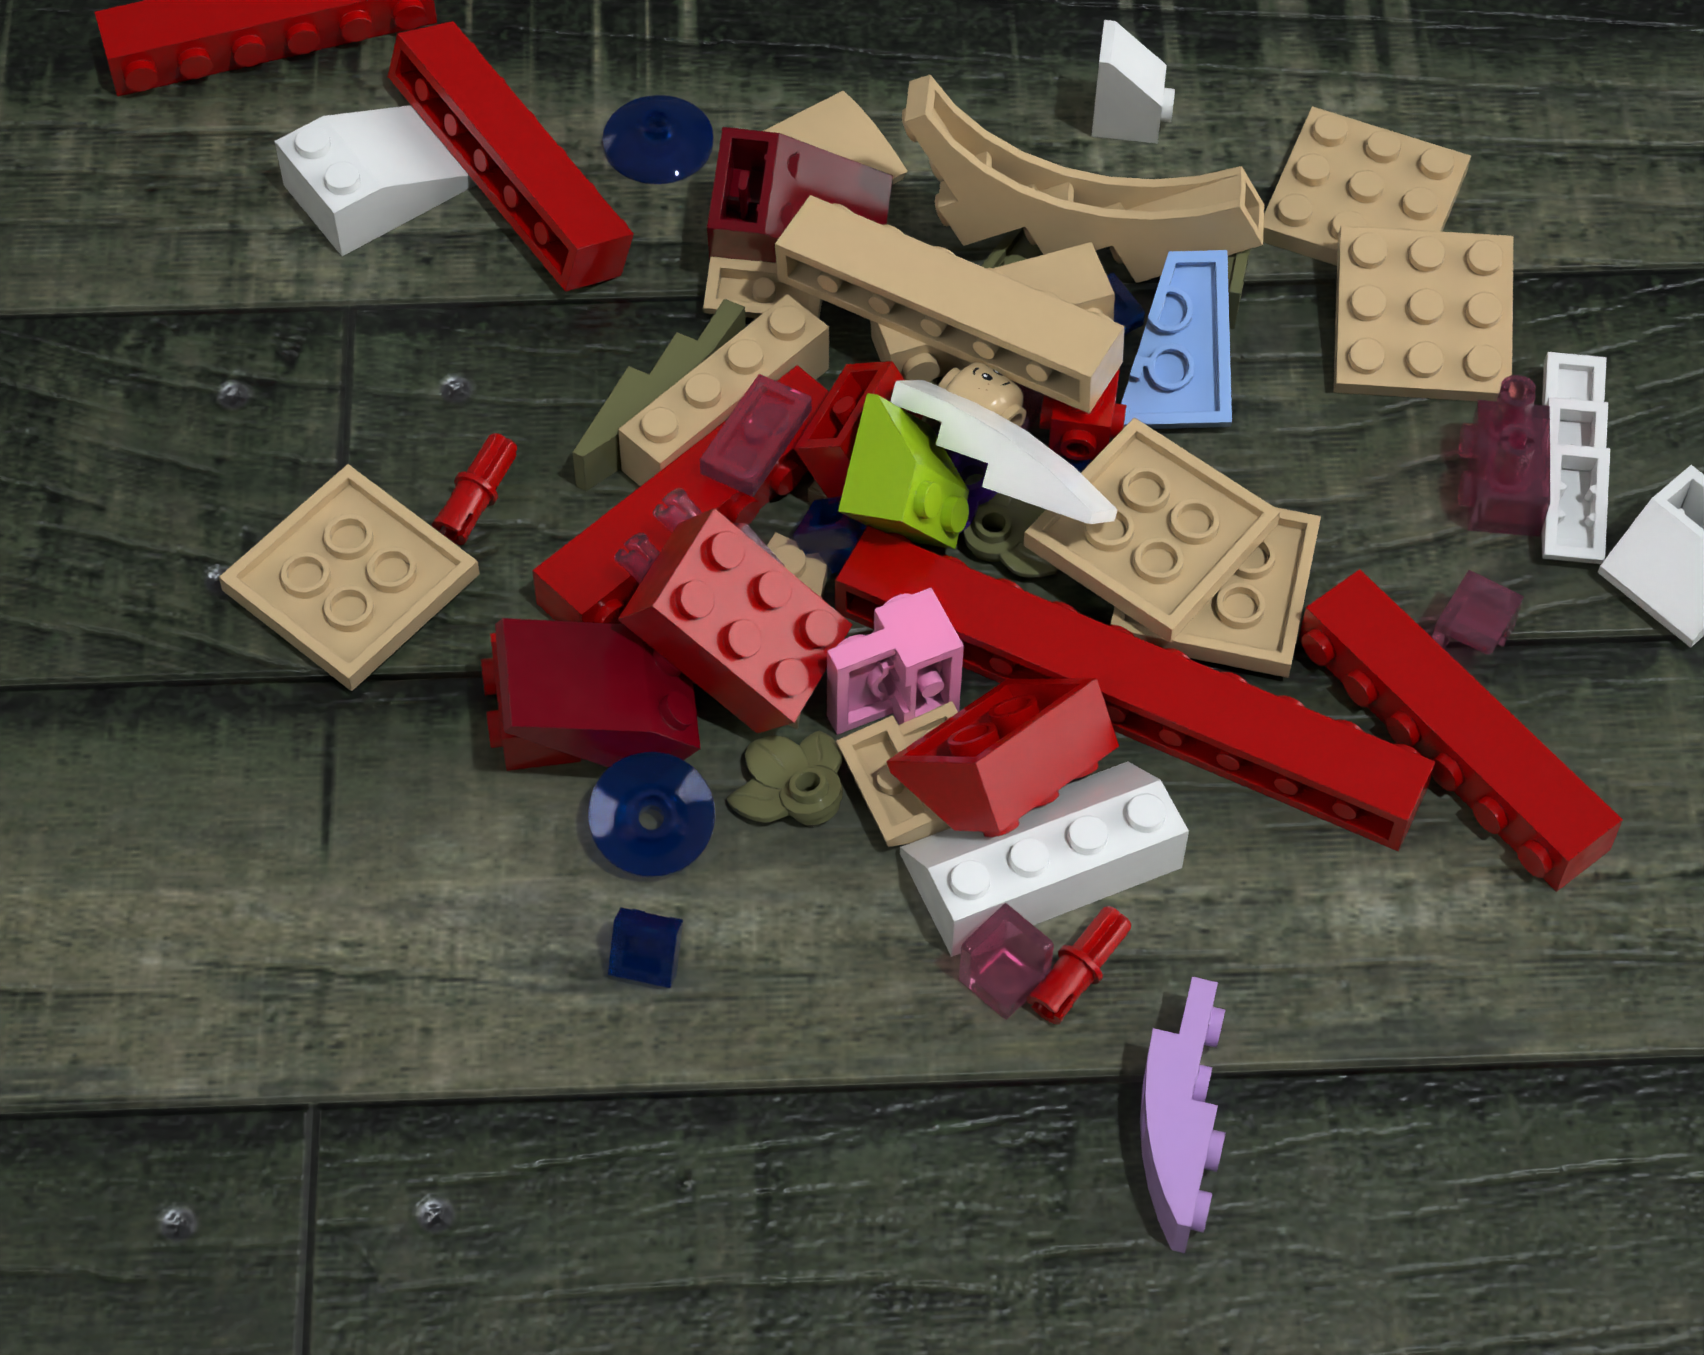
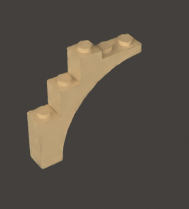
[902,75,1264,283]

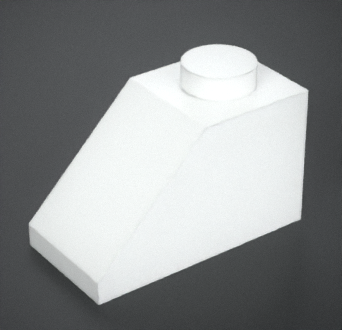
[1091,20,1175,144]

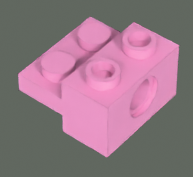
[827,588,964,735]

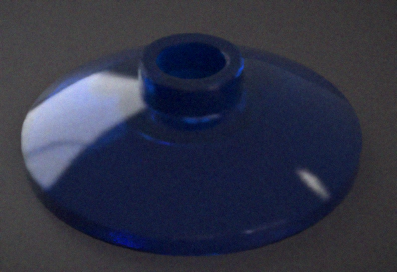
[603,95,714,184]
[588,752,715,878]

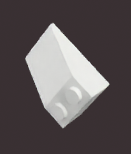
[275,105,477,256]

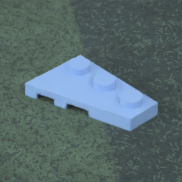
[1121,250,1232,429]

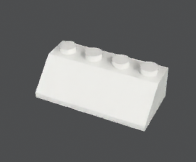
[900,761,1189,957]

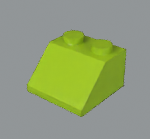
[838,393,969,549]

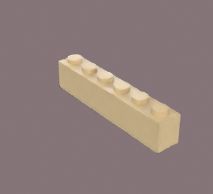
[775,195,1124,414]

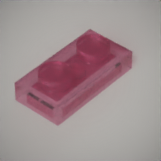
[700,374,812,497]

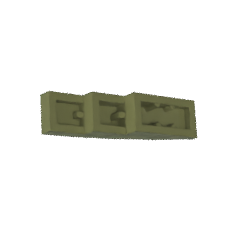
[572,299,746,491]

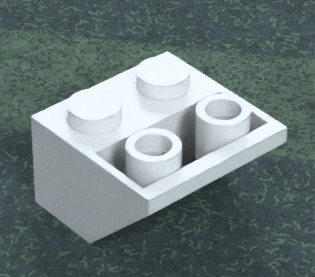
[1598,465,1704,648]

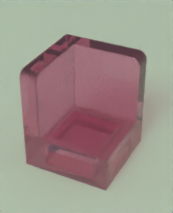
[1432,570,1524,654]
[959,903,1054,1020]

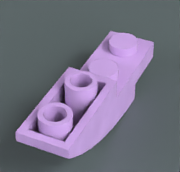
[1140,977,1226,1253]

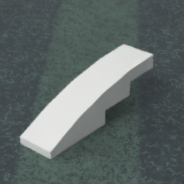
[1540,352,1610,564]
[890,380,1118,524]

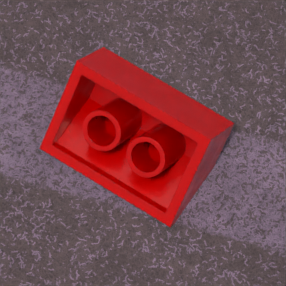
[886,678,1119,837]

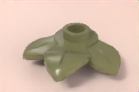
[963,493,1057,578]
[727,731,843,825]

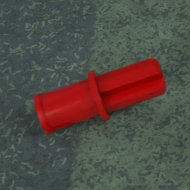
[431,433,517,545]
[1027,906,1132,1025]

